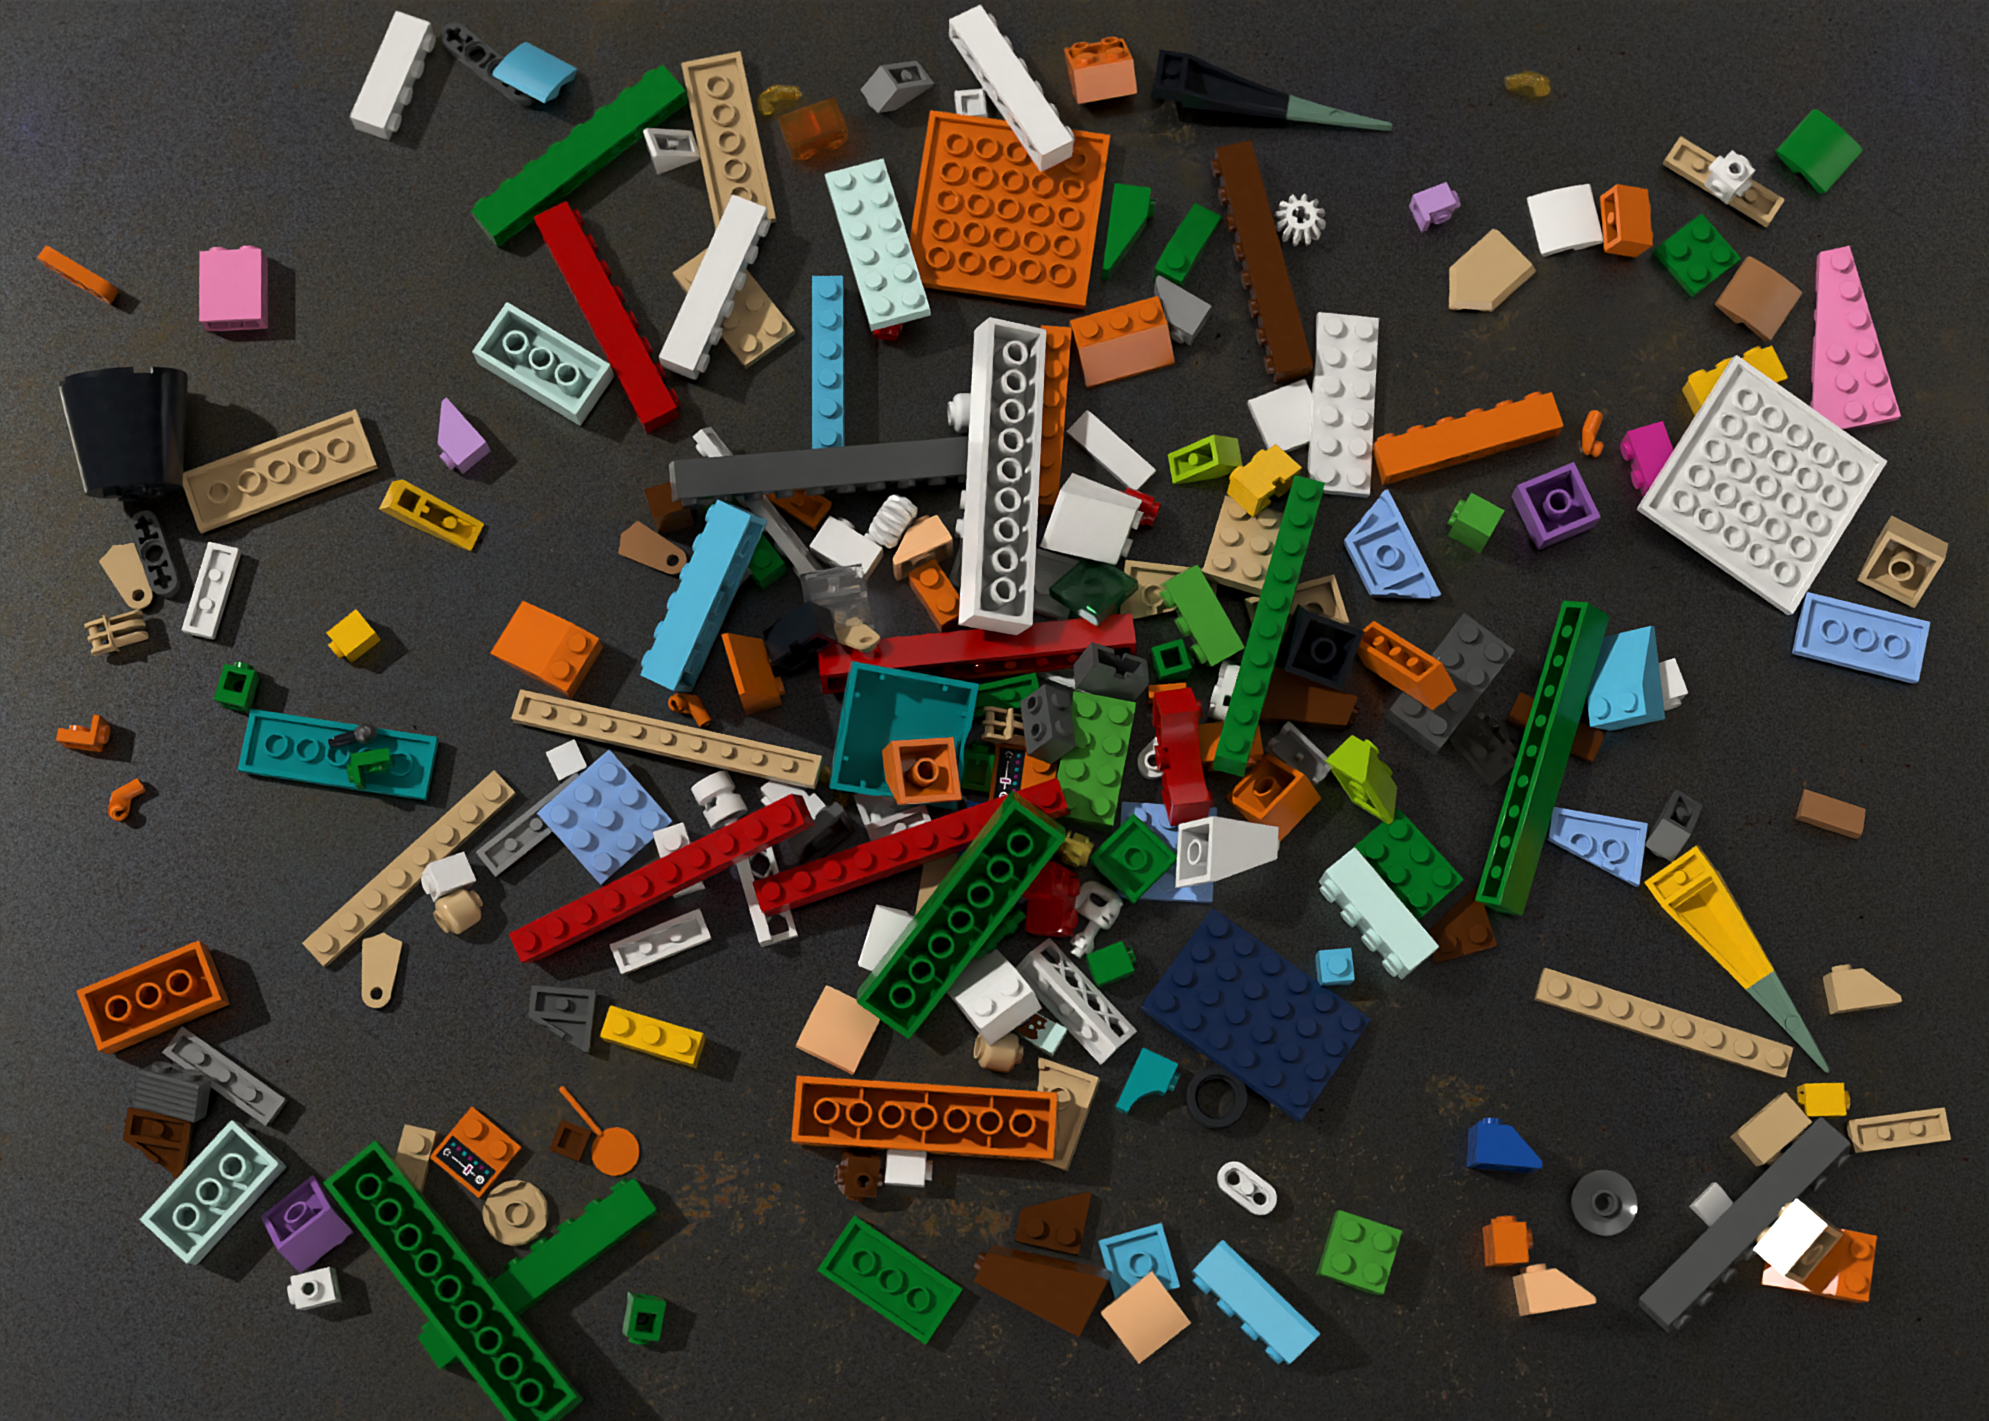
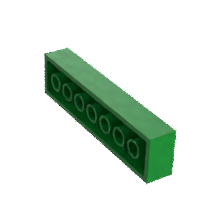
[857,790,1066,1039]

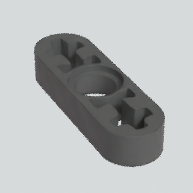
[130,510,181,598]

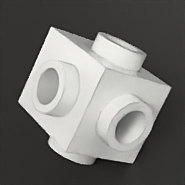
[1704,150,1755,204]

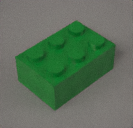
[1351,808,1464,921]

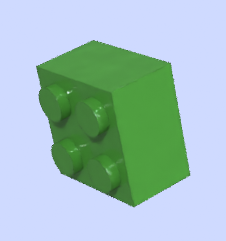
[1316,1210,1402,1296]

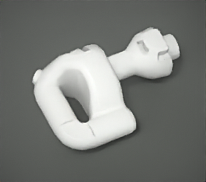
[1069,881,1123,959]

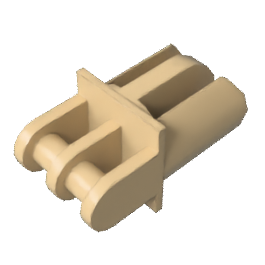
[84,609,149,656]
[981,706,1026,747]

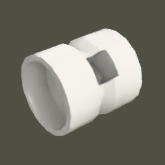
[691,770,748,829]

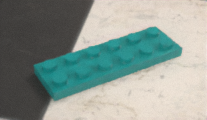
[238,709,439,801]

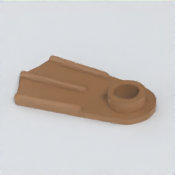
[618,521,687,575]

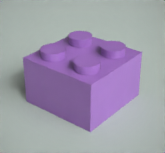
[1511,462,1601,551]

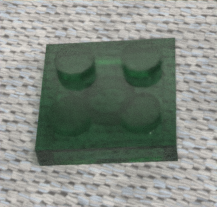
[1049,558,1138,626]

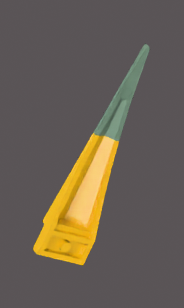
[1644,845,1830,1073]

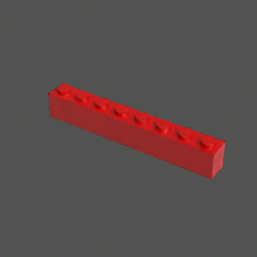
[534,201,681,433]

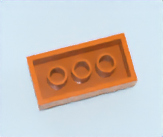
[76,940,230,1055]

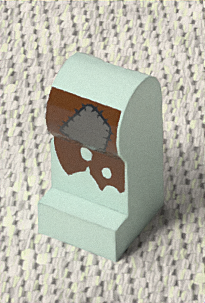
[1012,1013,1067,1057]

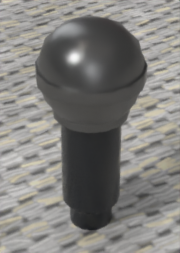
[328,722,377,748]

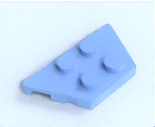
[1343,489,1441,600]

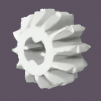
[1274,194,1326,247]
[869,494,917,549]

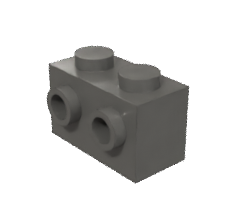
[1020,684,1076,764]

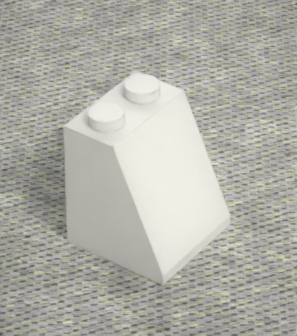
[1040,473,1144,565]
[1175,816,1280,888]

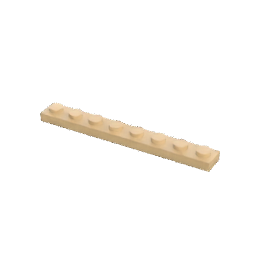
[302,770,517,968]
[1534,968,1794,1079]

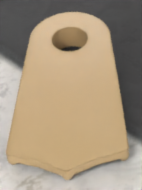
[99,543,153,610]
[834,618,881,653]
[362,933,403,1009]

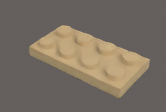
[673,248,795,369]

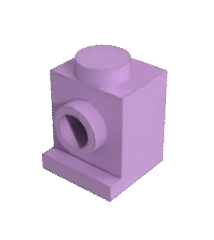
[1409,182,1460,233]

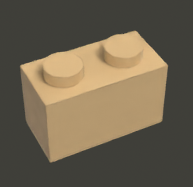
[1730,1092,1812,1167]

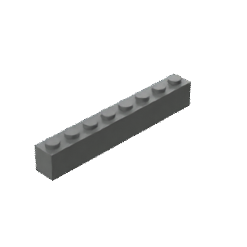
[1639,1117,1851,1334]

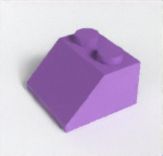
[260,1175,353,1273]

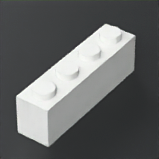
[350,11,436,140]

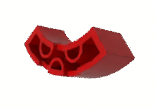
[1153,687,1214,827]

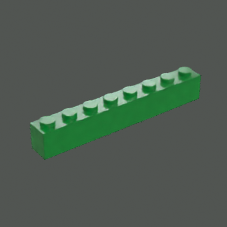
[471,64,688,247]
[417,1177,660,1370]

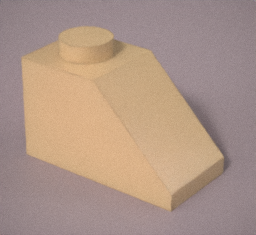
[1823,964,1902,1015]

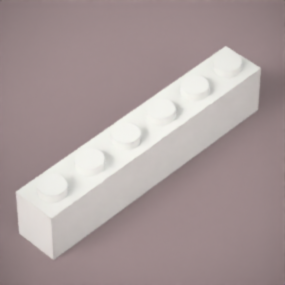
[949,5,1075,172]
[659,194,771,380]

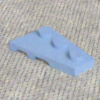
[1547,807,1648,887]

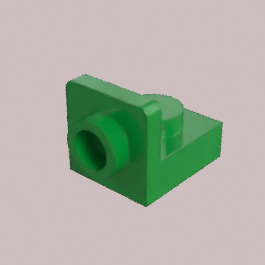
[960,741,995,793]
[347,748,396,790]

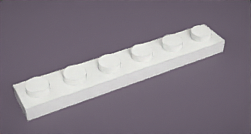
[693,427,826,584]

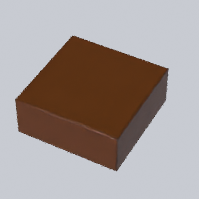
[549,1119,593,1162]

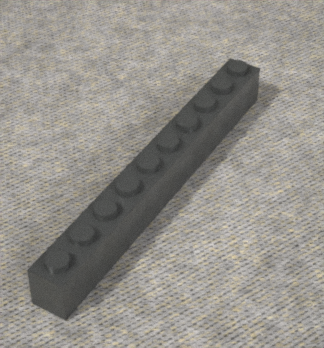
[669,436,969,507]

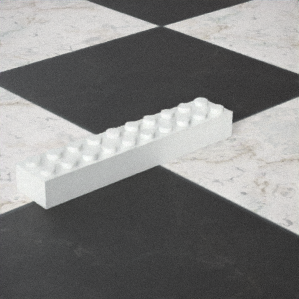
[959,317,1046,635]

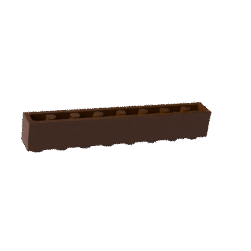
[1210,140,1313,384]

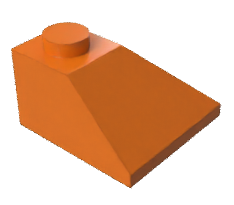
[882,737,962,805]

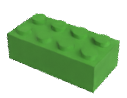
[1054,691,1136,832]

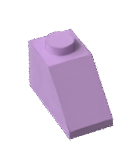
[438,397,491,475]

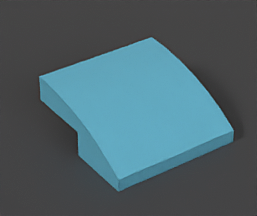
[492,42,578,103]

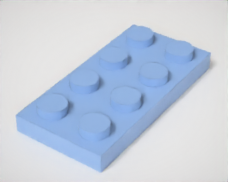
[1792,592,1930,684]

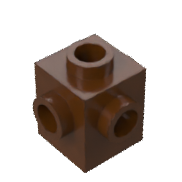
[834,1149,883,1201]

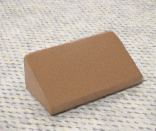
[1795,789,1866,839]

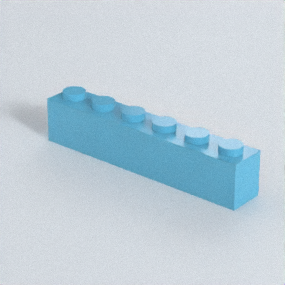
[812,276,845,449]

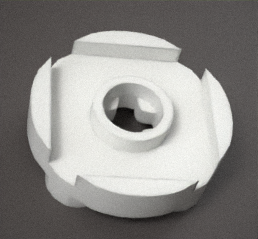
[1207,659,1241,722]

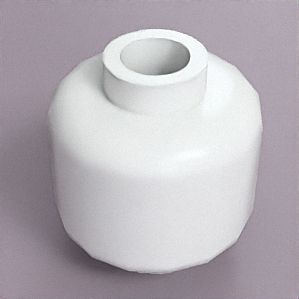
[947,393,971,433]

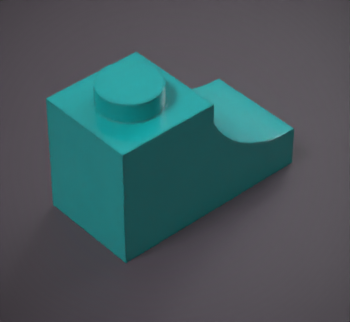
[1115,1048,1181,1115]

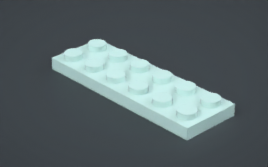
[825,159,931,331]

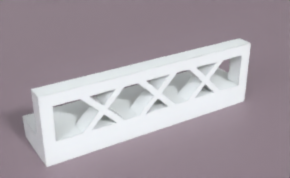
[724,818,798,947]
[1015,938,1137,1065]

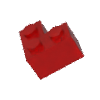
[1021,862,1080,937]

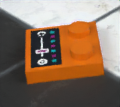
[988,744,1058,801]
[430,1106,523,1199]

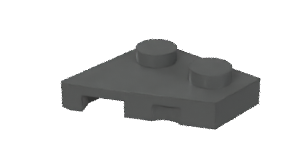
[528,985,597,1053]

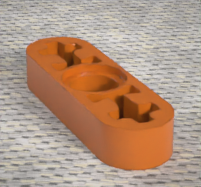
[37,245,119,305]

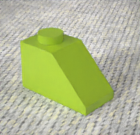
[1168,435,1243,484]

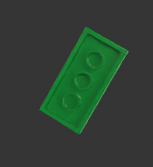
[817,1216,963,1345]

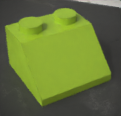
[1325,735,1398,825]

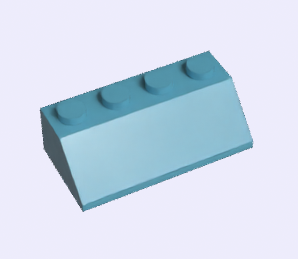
[1192,1240,1320,1365]

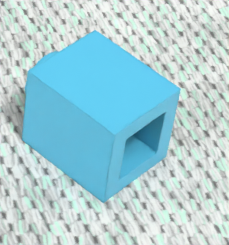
[1315,948,1355,987]

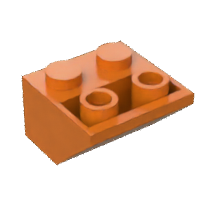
[1064,37,1137,104]

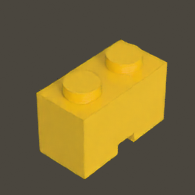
[1227,444,1302,517]

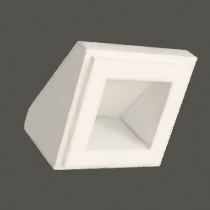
[1689,1182,1734,1227]

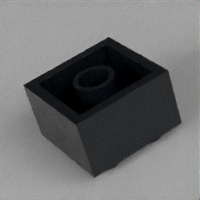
[1276,604,1364,690]

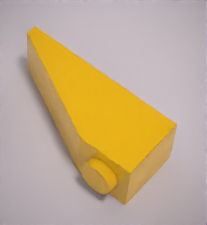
[379,479,484,551]

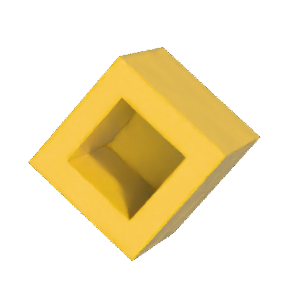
[326,609,381,664]
[1797,1083,1850,1119]

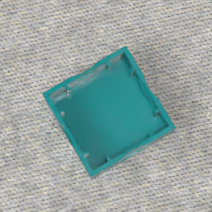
[828,661,979,810]

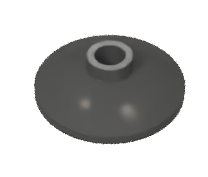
[1571,1170,1637,1236]

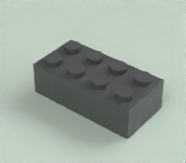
[1385,613,1515,756]

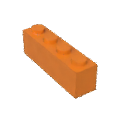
[1357,621,1457,710]

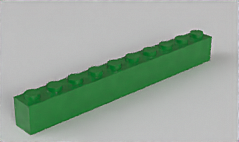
[1213,475,1325,777]
[1475,601,1610,916]

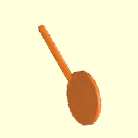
[559,1086,640,1176]

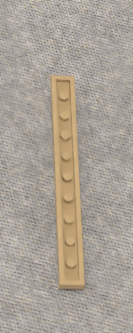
[511,689,824,789]

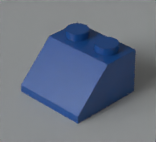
[1466,1118,1543,1173]

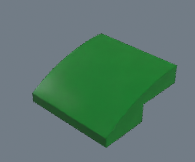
[1775,109,1863,194]

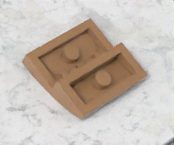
[1715,256,1803,342]

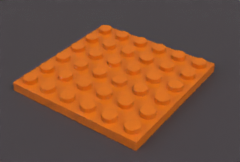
[909,110,1110,310]

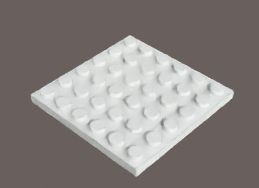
[1636,355,1887,615]

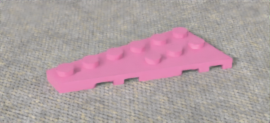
[1810,246,1901,431]

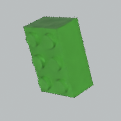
[1159,564,1245,667]

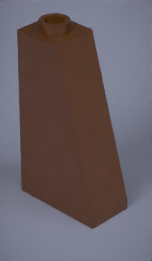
[1259,664,1360,732]
[973,1245,1112,1337]

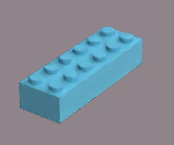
[640,500,768,692]

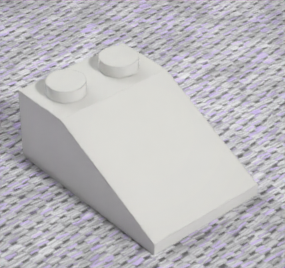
[947,949,1042,1046]

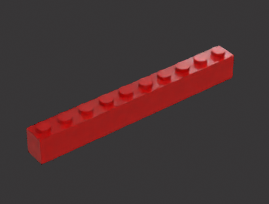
[818,613,1137,694]
[752,777,1071,917]
[509,794,815,963]

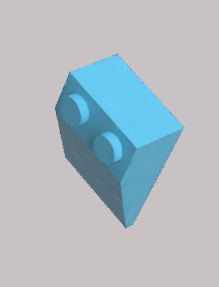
[1587,626,1665,731]

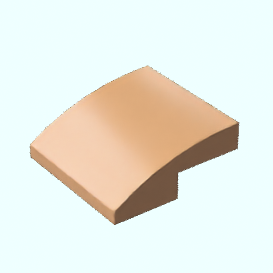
[796,985,881,1075]
[1099,1271,1190,1364]

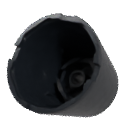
[58,367,188,502]

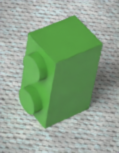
[1447,492,1505,554]

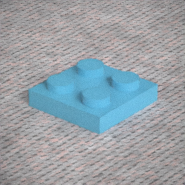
[1098,1223,1180,1299]

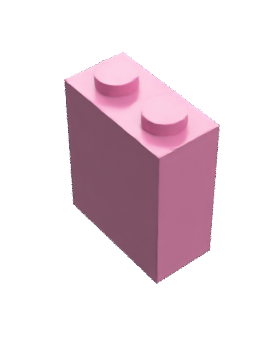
[199,245,268,332]

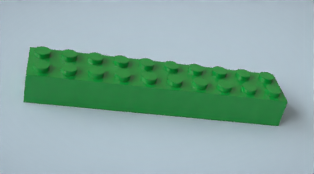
[323,1140,584,1421]

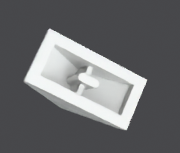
[643,128,701,174]

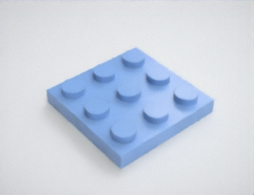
[537,750,672,885]
[1116,802,1217,904]

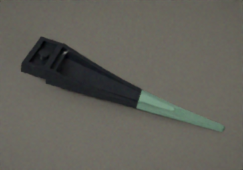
[1152,49,1392,131]

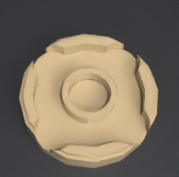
[483,1180,549,1246]

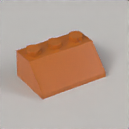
[1069,296,1175,389]

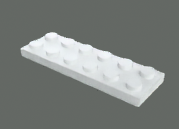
[1307,312,1379,498]

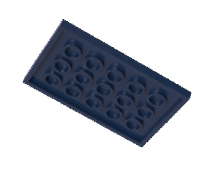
[1140,908,1371,1123]

